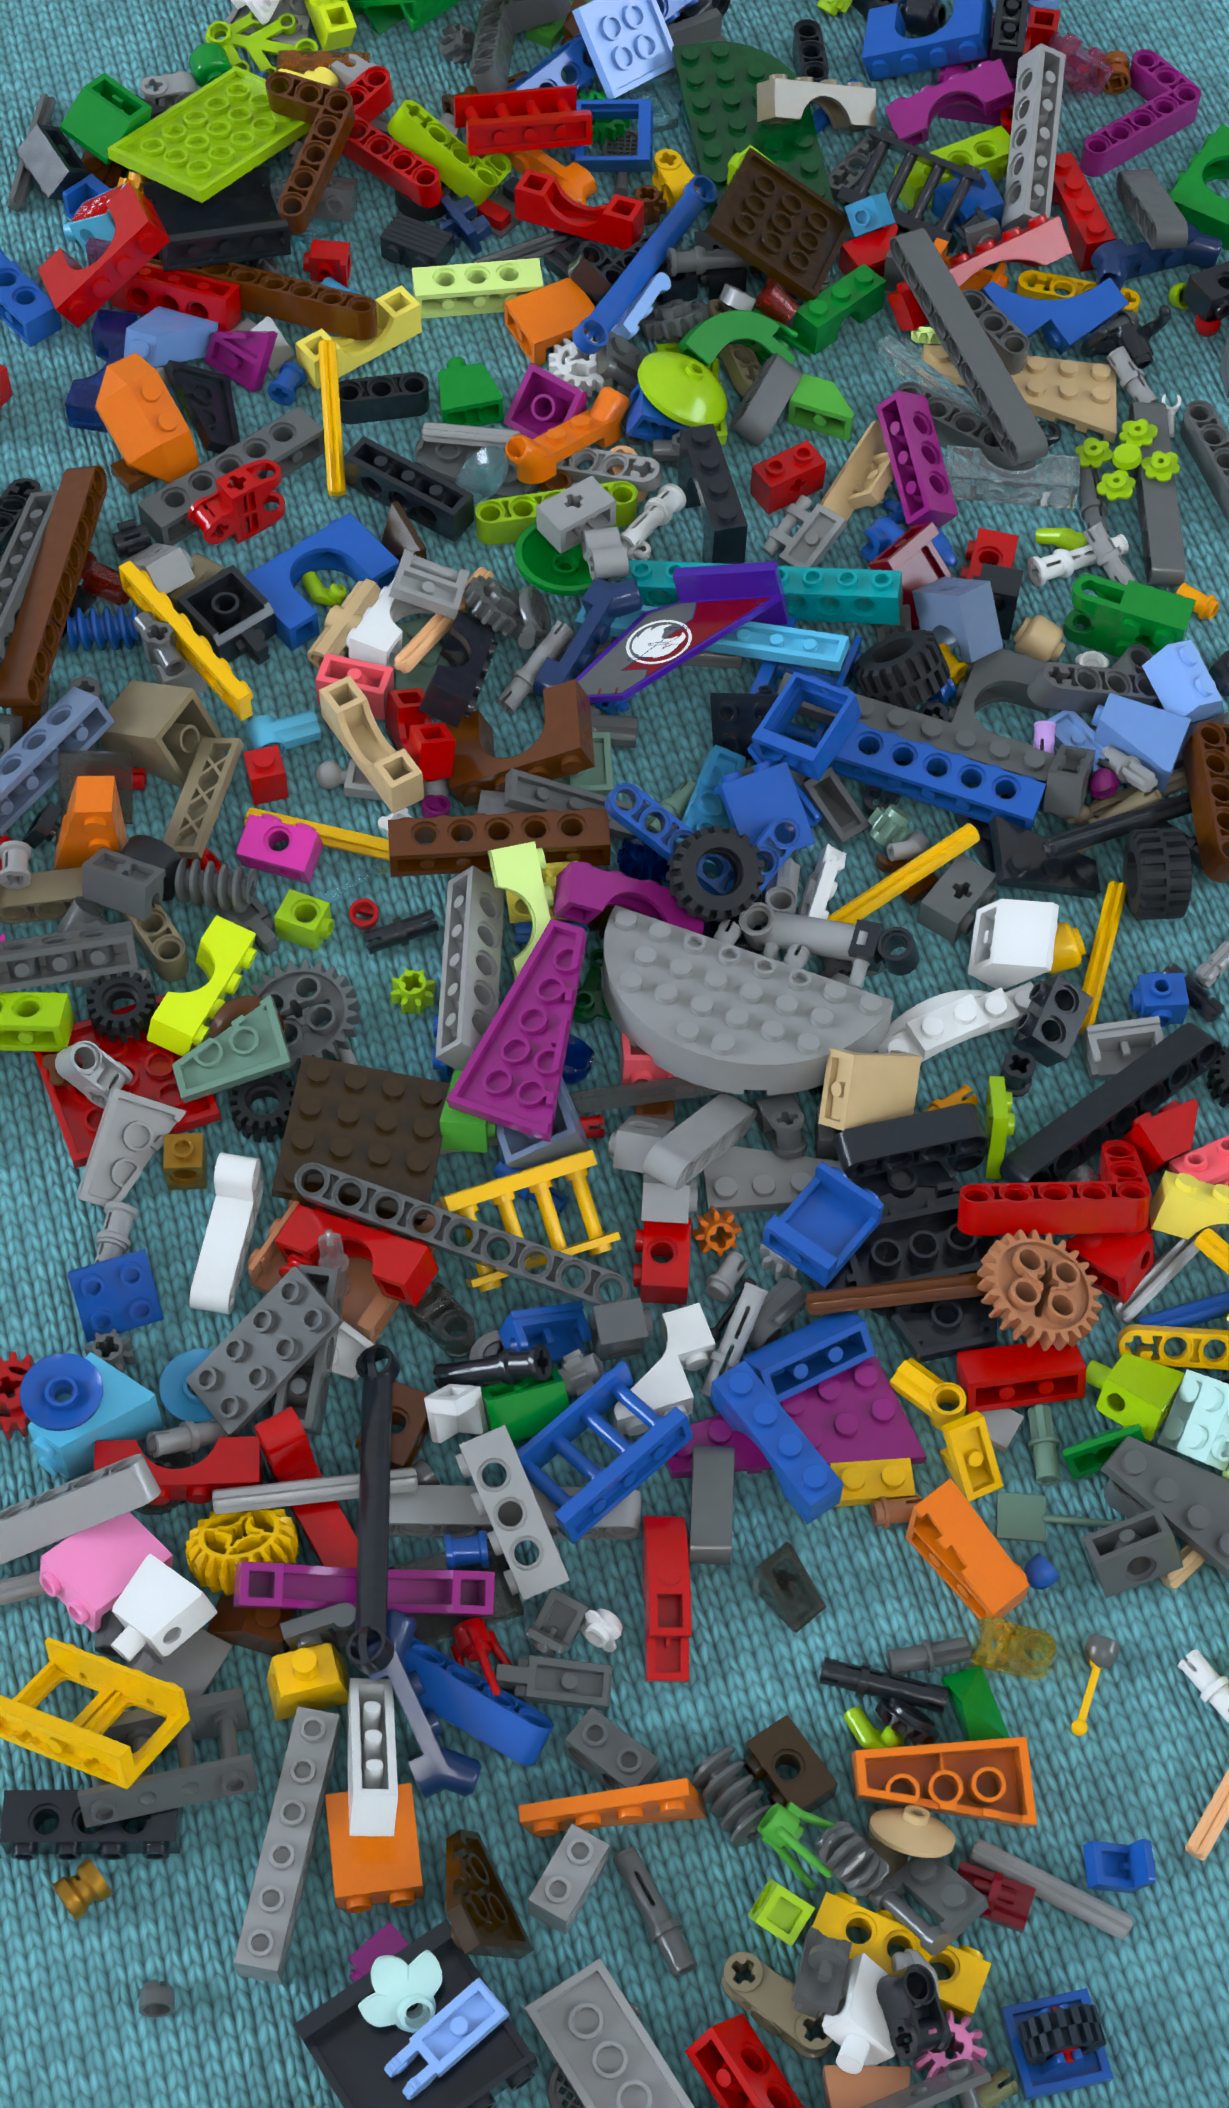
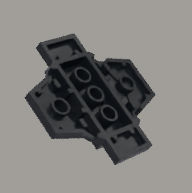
[811,1159,1043,1363]

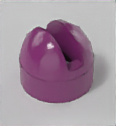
[1089,768,1120,800]
[421,795,451,818]

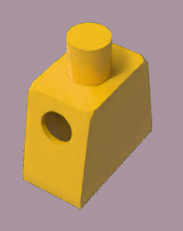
[266,1643,350,1721]

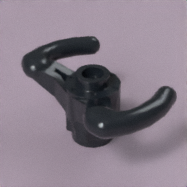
[1081,305,1171,369]

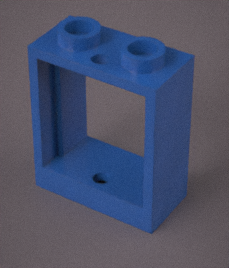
[570,99,654,172]
[751,671,862,781]

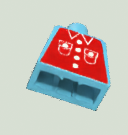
[63,183,126,251]

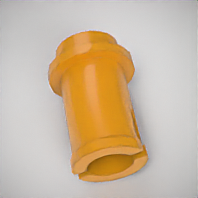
[1176,582,1220,620]

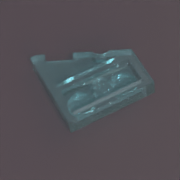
[627,73,682,134]

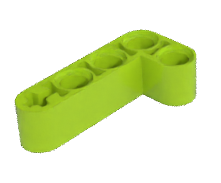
[387,100,512,207]

